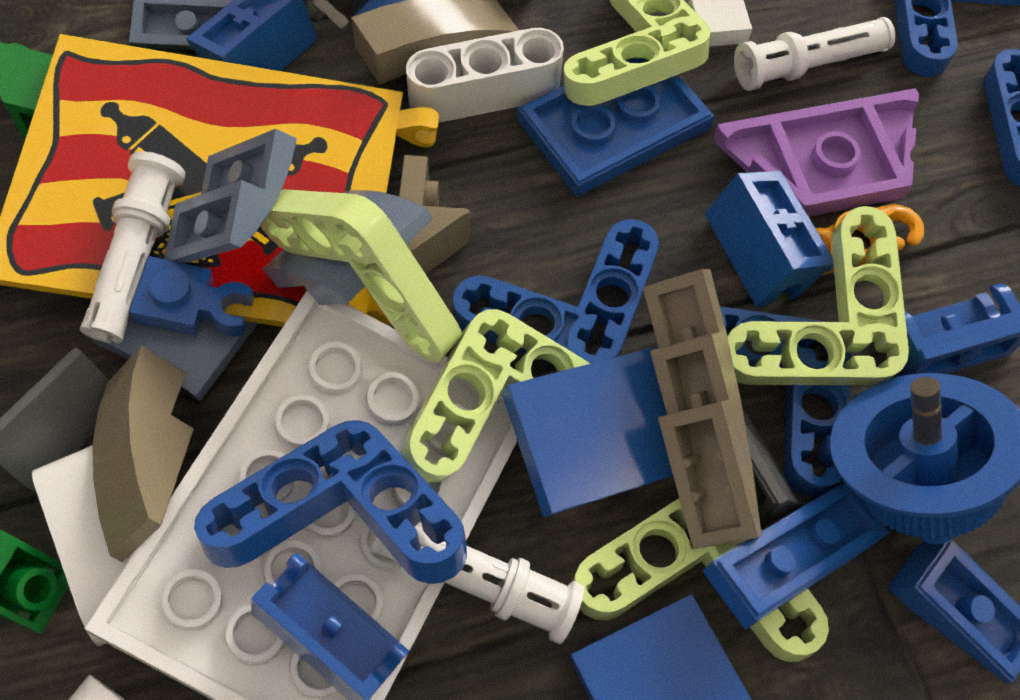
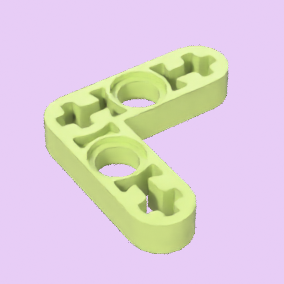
[563,0,710,106]
[261,189,462,362]
[727,206,909,386]
[401,309,591,483]
[573,498,829,662]

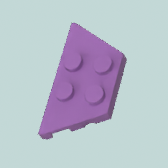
[714,88,919,217]

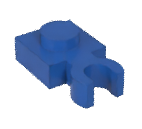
[129,256,254,336]

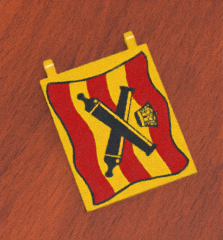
[0,34,439,327]

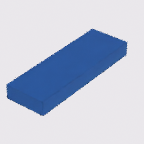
[702,482,890,630]

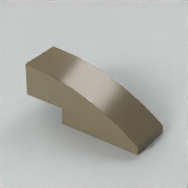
[351,0,519,85]
[93,345,194,562]

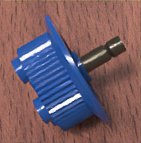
[830,373,1020,545]

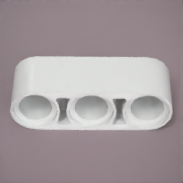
[406,28,564,123]
[32,445,136,646]

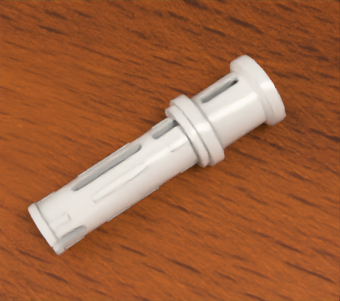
[734,17,895,91]
[80,151,185,344]
[370,524,584,644]

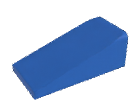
[888,540,1020,684]

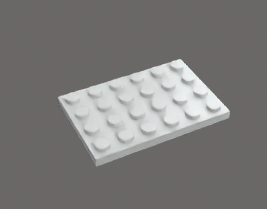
[84,291,517,700]

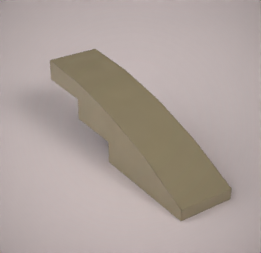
[643,269,762,549]

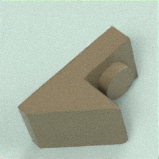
[399,155,470,274]

